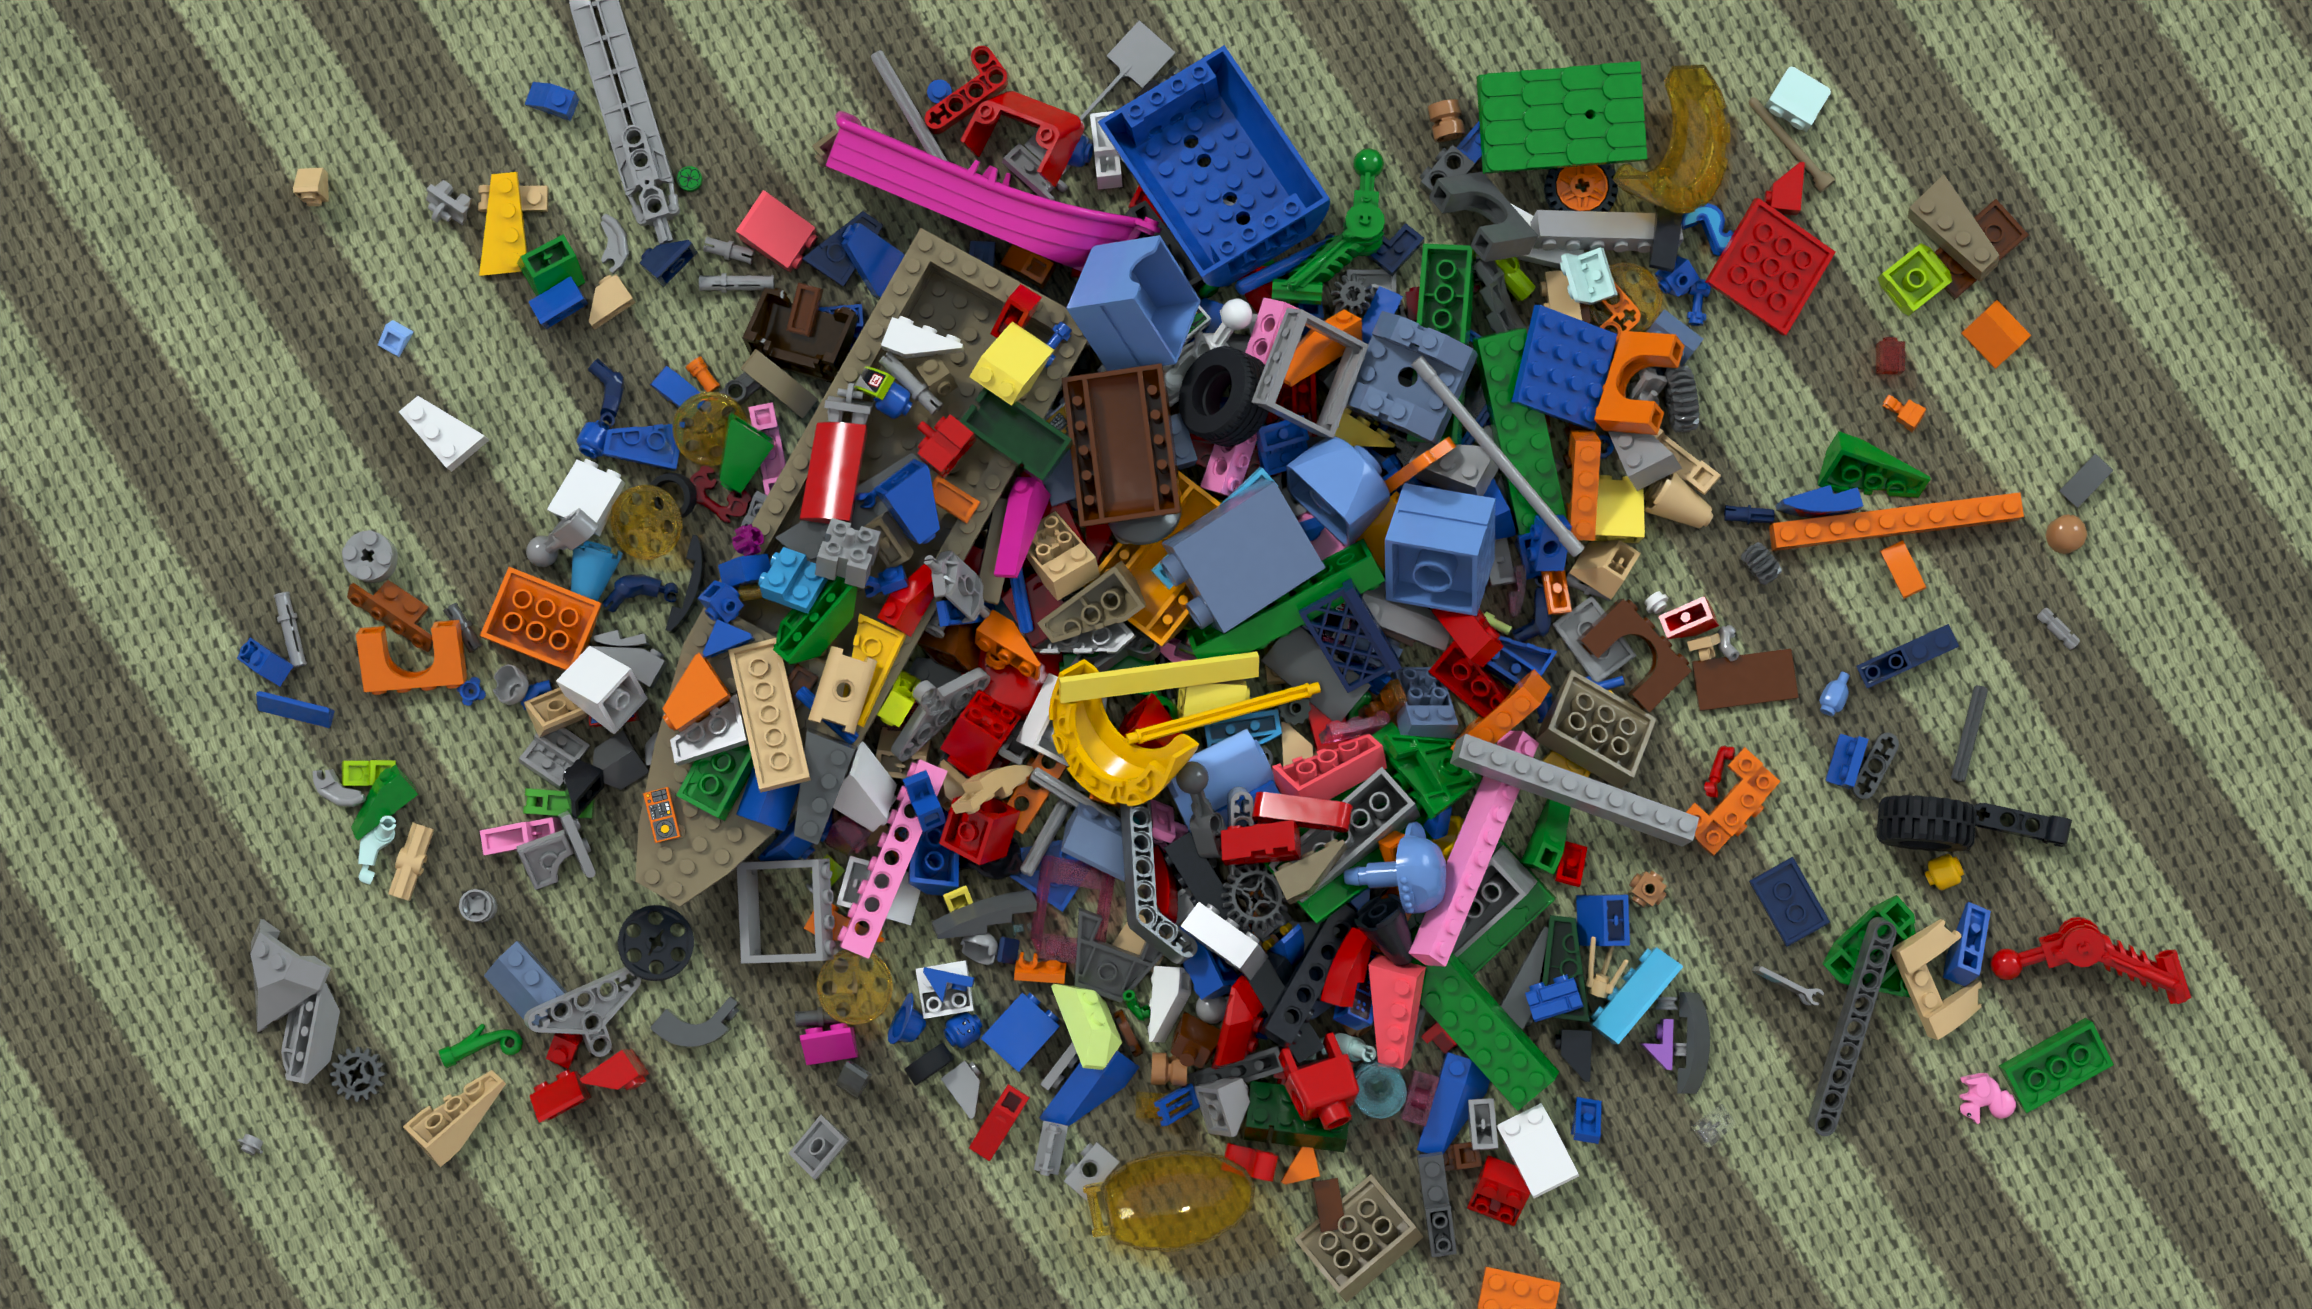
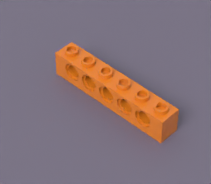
[1003,753,1068,835]

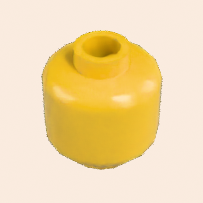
[1925,854,1964,890]

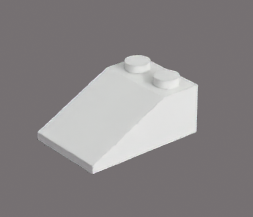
[1496,1103,1579,1198]

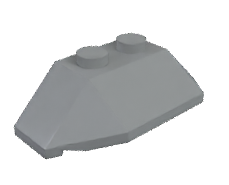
[281,983,340,1084]

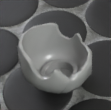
[493,664,529,705]
[960,932,998,965]

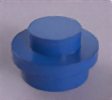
[927,80,952,104]

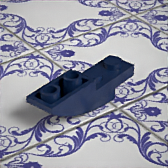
[1856,624,1959,688]

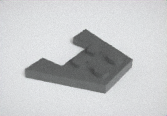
[1074,908,1172,1003]

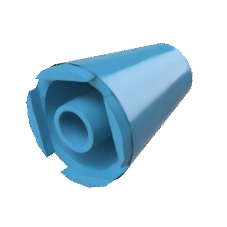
[571,541,623,601]

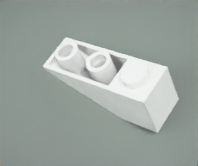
[881,316,965,359]
[1148,966,1192,1043]

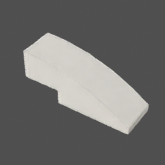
[1090,111,1122,189]

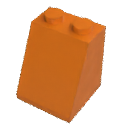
[662,653,732,732]

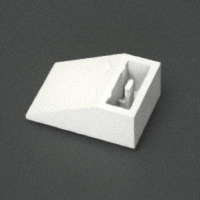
[836,856,921,925]

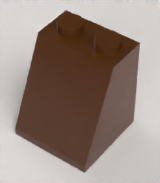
[917,596,981,674]

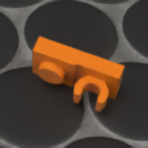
[1014,952,1066,984]

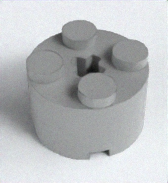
[342,530,398,583]

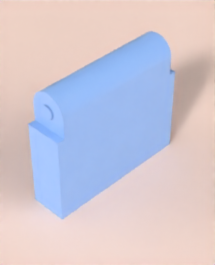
[1167,729,1281,835]

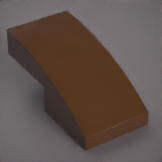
[1443,1142,1482,1171]

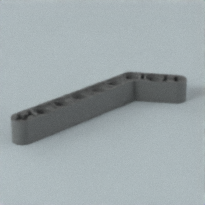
[1120,800,1197,964]

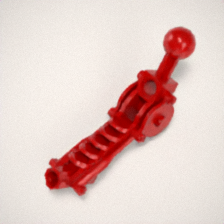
[1991,917,2191,1004]

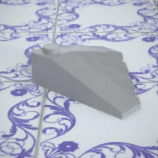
[1015,586,1136,655]

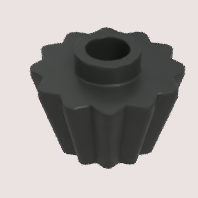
[1277,698,1311,726]

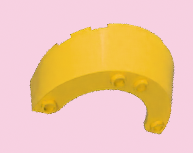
[1049,659,1199,806]

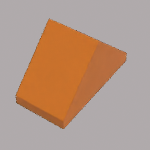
[1281,1147,1320,1185]

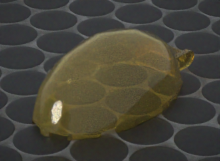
[1083,1149,1256,1252]

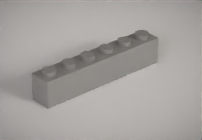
[1530,210,1684,253]

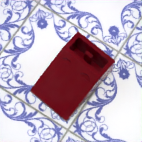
[1001,558,1065,648]

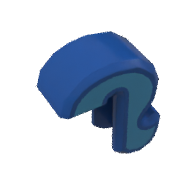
[1681,203,1734,256]

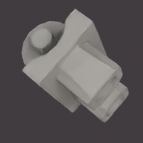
[426,180,472,225]
[1627,367,1667,406]
[824,383,874,425]

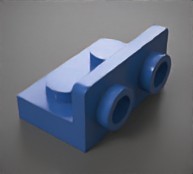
[1825,734,1869,789]

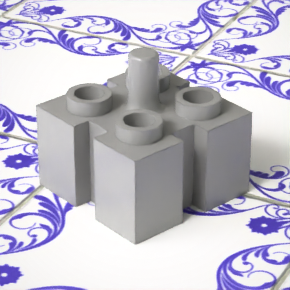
[815,518,881,589]

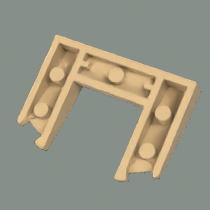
[1891,919,1982,1040]

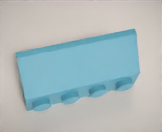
[1590,947,1683,1044]

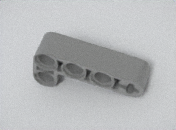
[1227,787,1277,888]

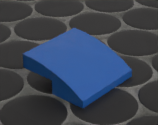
[1256,415,1309,476]

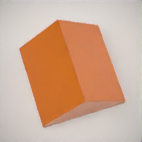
[1961,300,2031,369]

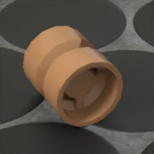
[1428,99,1466,142]
[1151,1052,1187,1086]

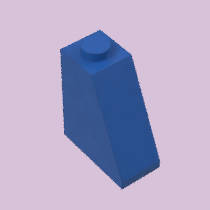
[841,223,905,298]

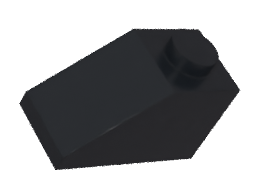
[563,759,604,819]
[1554,1029,1592,1082]

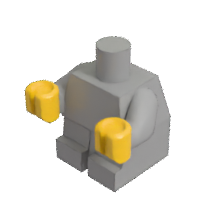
[1254,907,1293,951]

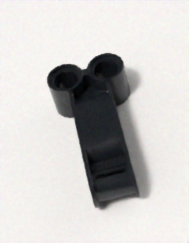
[1974,803,2072,847]

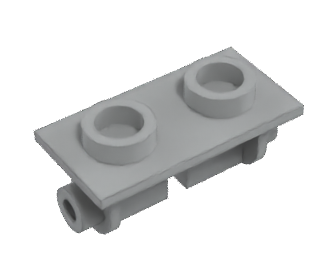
[1034,1121,1068,1176]

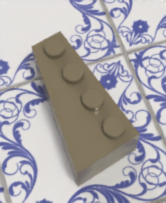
[1908,174,2000,282]

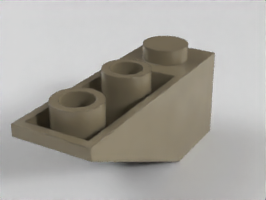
[1274,839,1347,905]

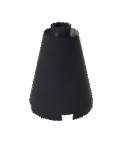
[1355,894,1413,965]

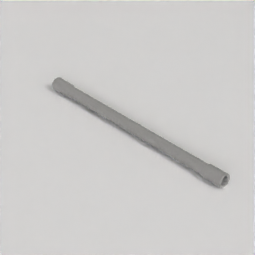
[1411,355,1585,557]

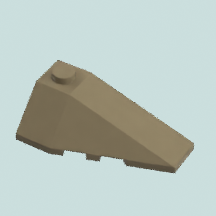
[1037,560,1146,643]

